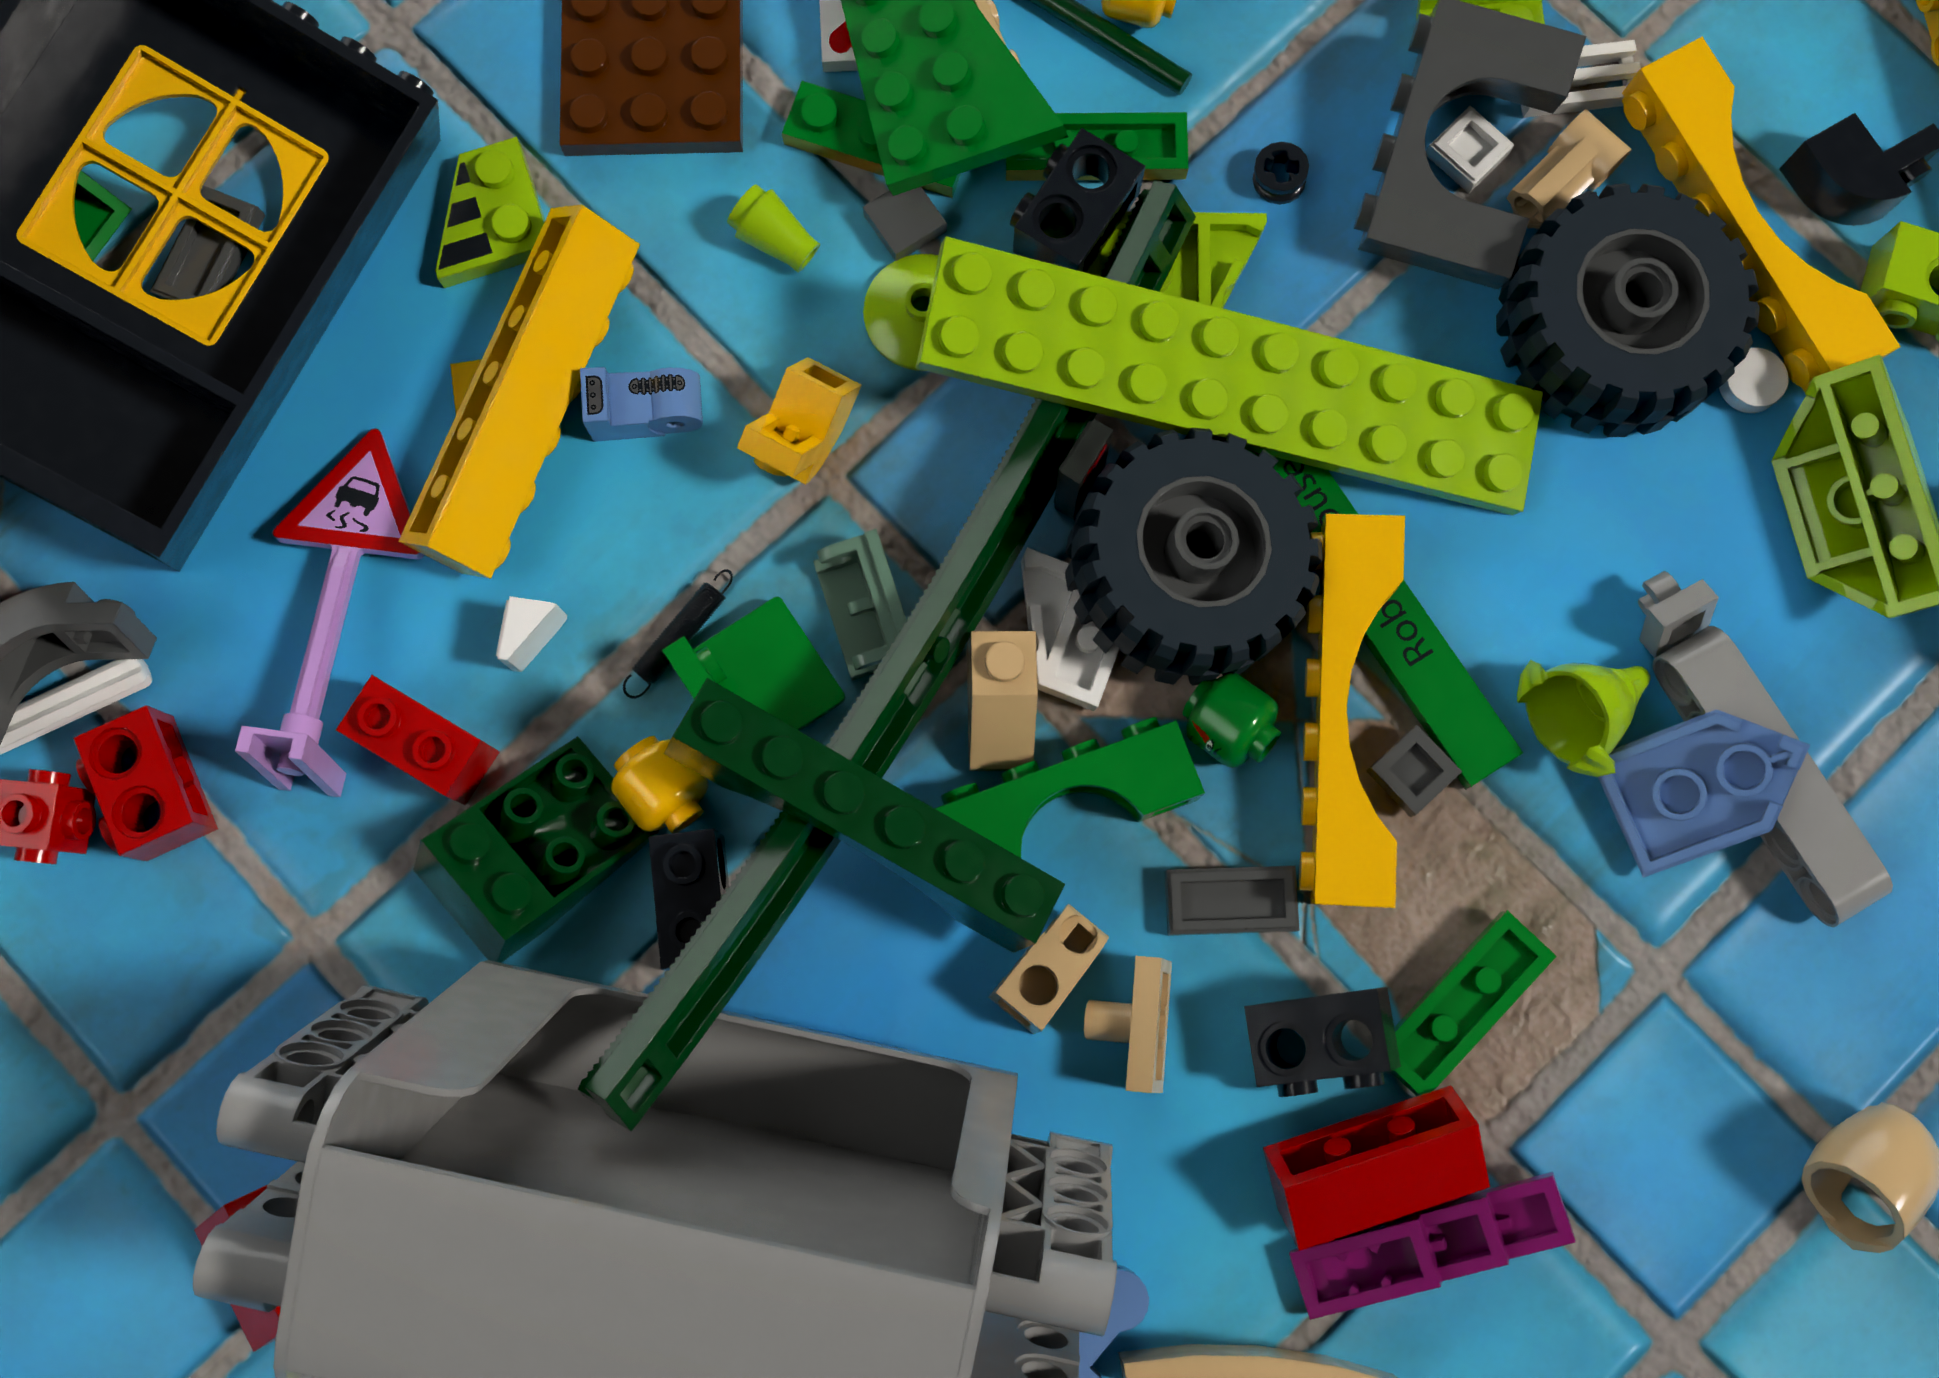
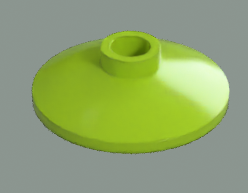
[863,254,939,371]

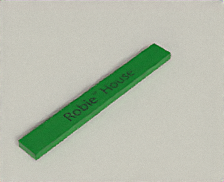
[1247,450,1523,790]

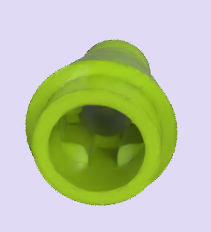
[727,184,820,273]

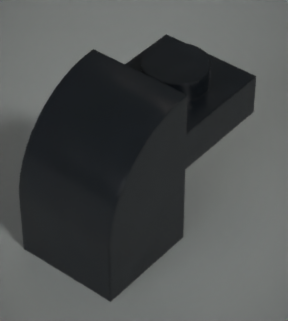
[1779,113,1939,226]

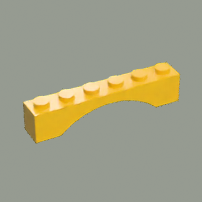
[1621,36,1901,392]
[1299,514,1405,908]

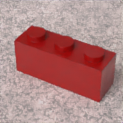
[1263,1085,1490,1251]

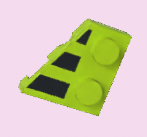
[435,136,545,288]

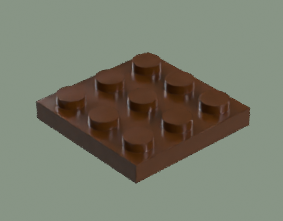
[560,0,743,156]

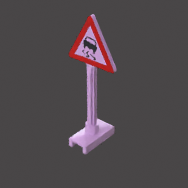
[235,428,424,797]

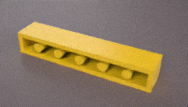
[398,204,640,579]

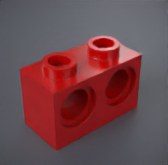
[336,675,500,806]
[73,705,218,861]

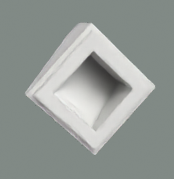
[496,596,568,672]

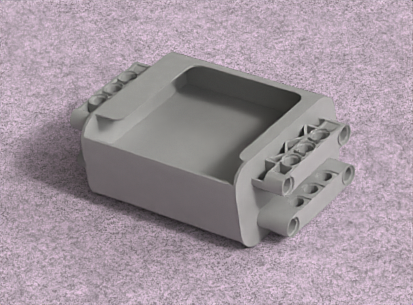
[193,960,1117,1378]

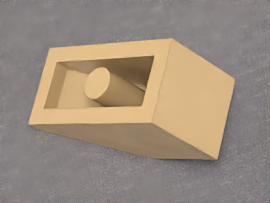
[967,631,1038,771]

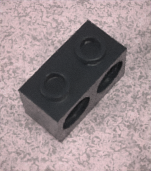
[1010,128,1145,273]
[648,829,729,971]
[1244,987,1401,1097]

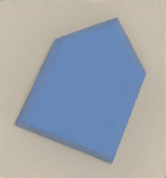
[1598,709,1810,878]

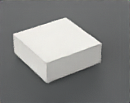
[1426,106,1514,194]

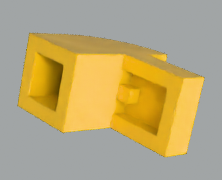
[737,357,862,485]

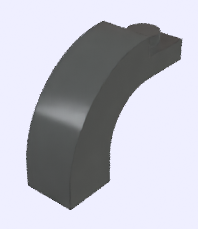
[0,582,157,745]

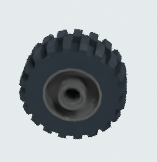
[1496,183,1760,437]
[1065,428,1322,686]

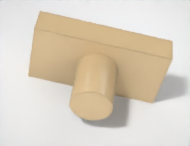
[1084,956,1172,1093]

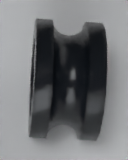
[1252,142,1309,205]

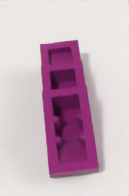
[1289,1172,1576,1320]

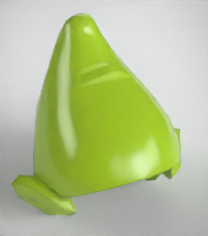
[1517,660,1651,777]

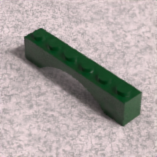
[664,678,1065,953]

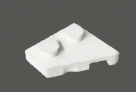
[1021,547,1120,711]

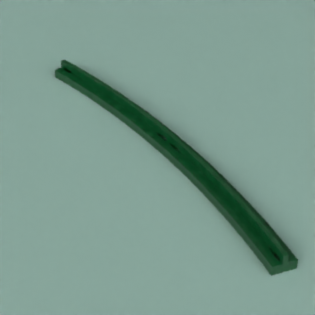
[578,180,1196,1132]

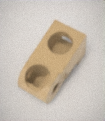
[989,903,1109,1034]

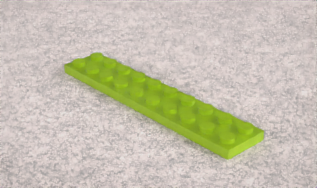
[916,236,1543,515]

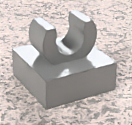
[1638,571,1719,658]

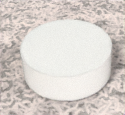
[1719,348,1789,413]

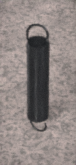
[623,569,733,699]

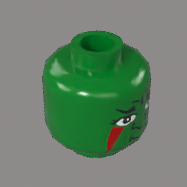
[1182,673,1281,768]

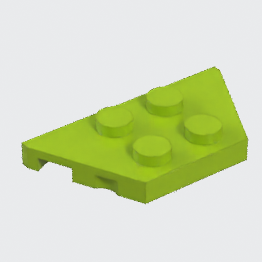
[1042,211,1267,308]

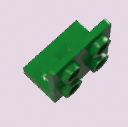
[662,597,846,731]

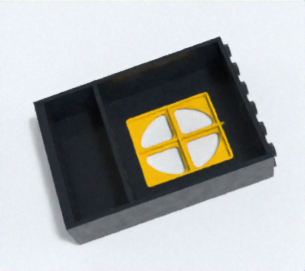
[0,0,441,572]

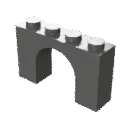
[1354,0,1587,289]

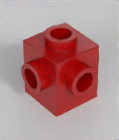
[0,769,96,864]

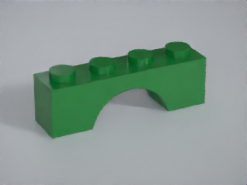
[934,717,1205,858]

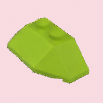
[1771,354,1939,619]

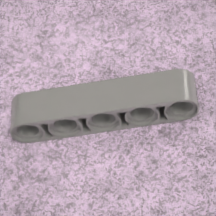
[1653,626,1893,927]

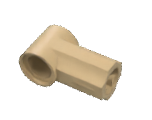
[1506,109,1632,229]

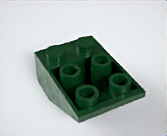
[413,736,659,963]

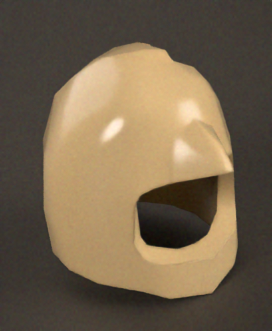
[1801,1102,1939,1253]

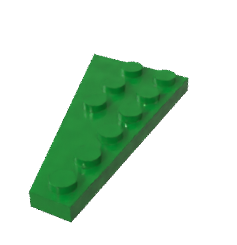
[841,0,1068,196]

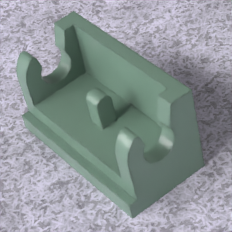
[813,529,907,681]

